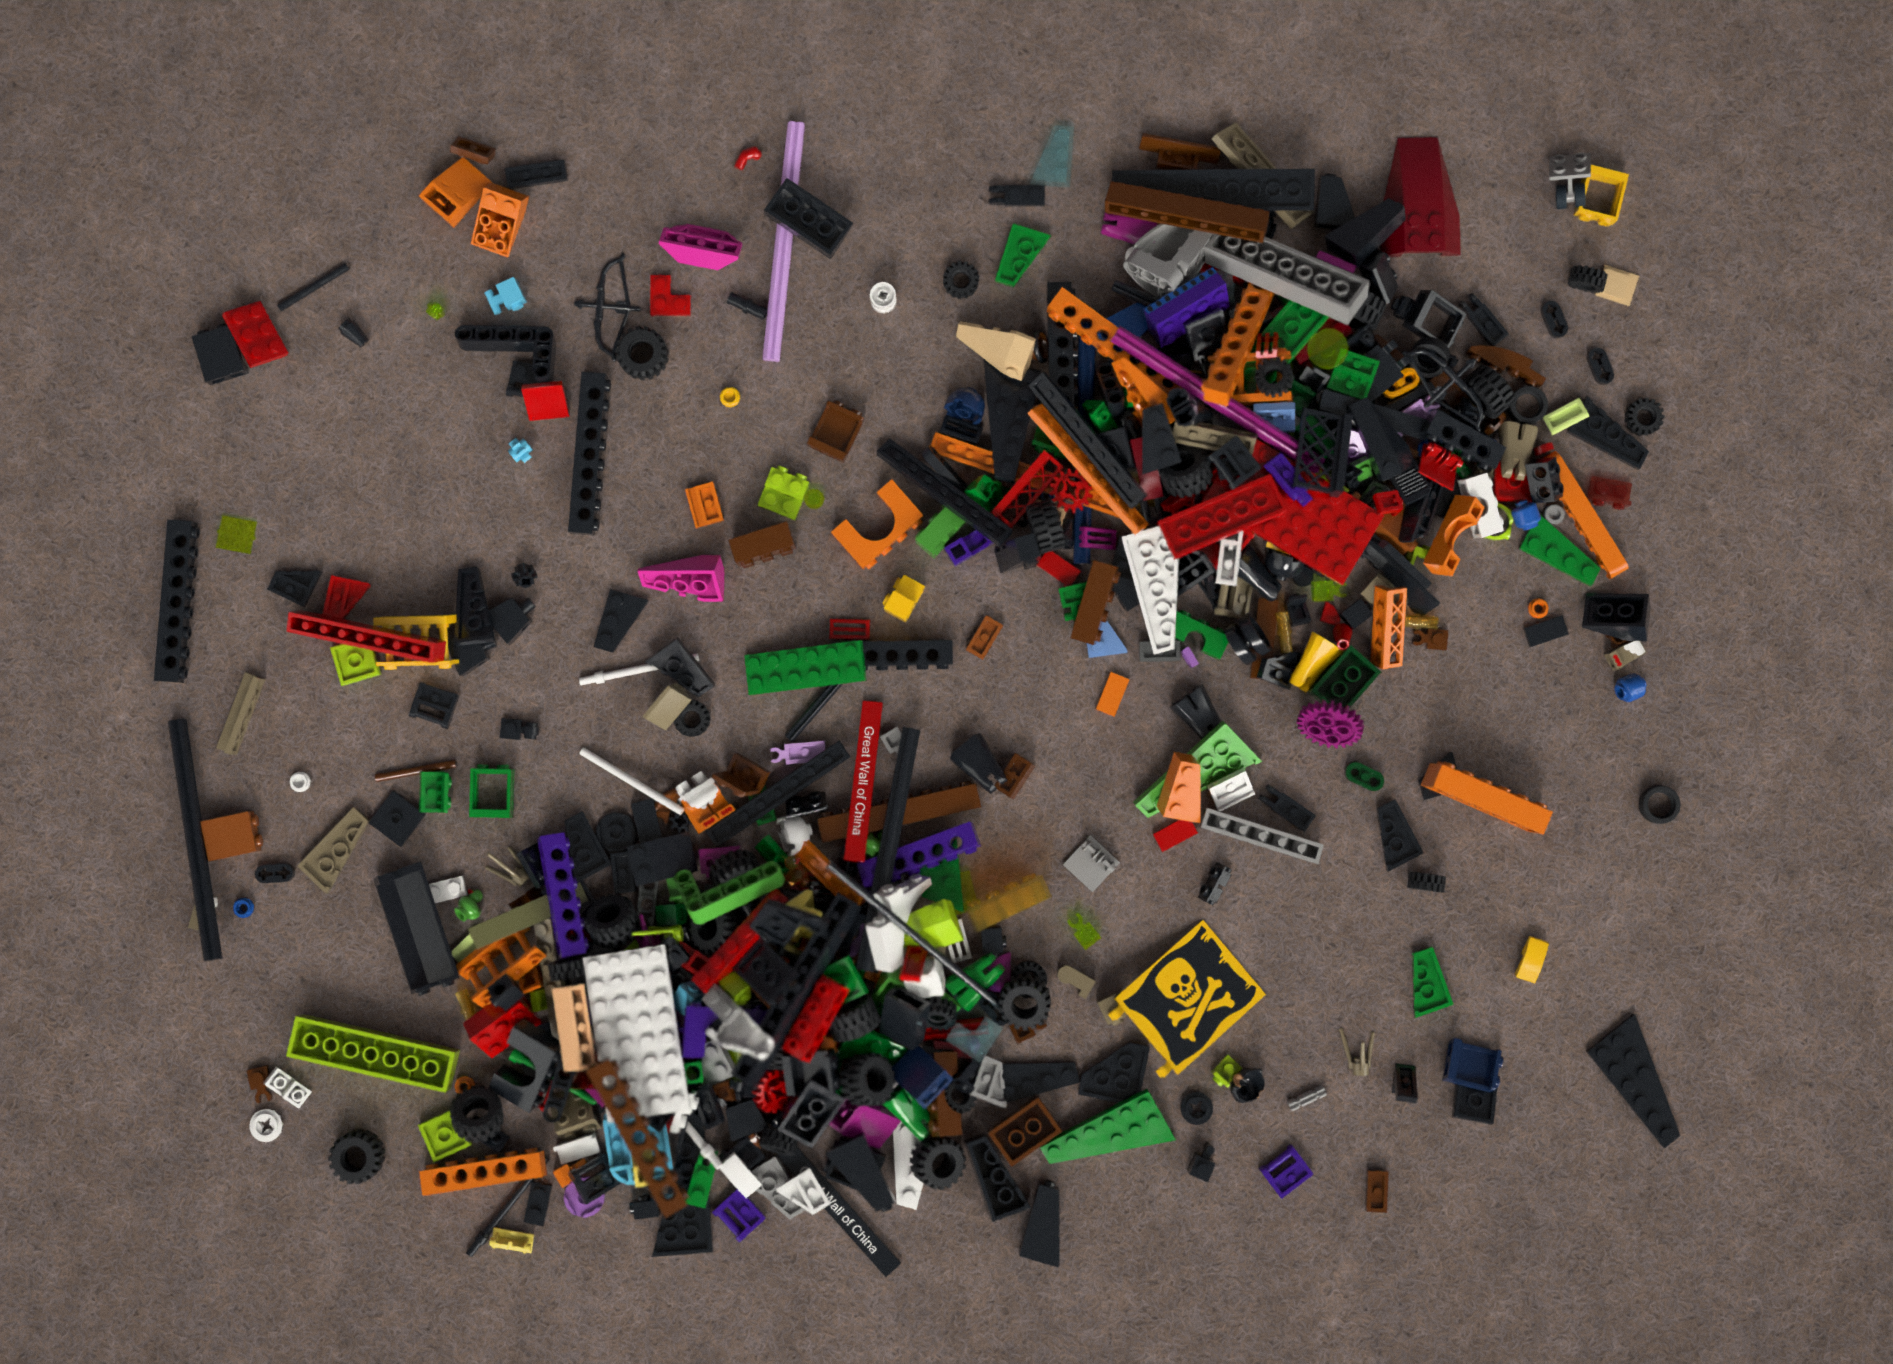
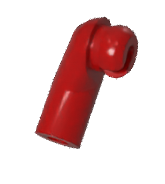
[734,146,762,171]

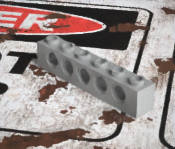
[1198,808,1324,864]

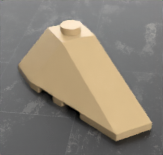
[956,321,1036,381]

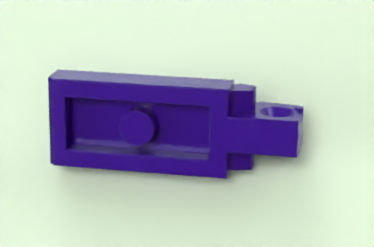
[1264,452,1313,507]

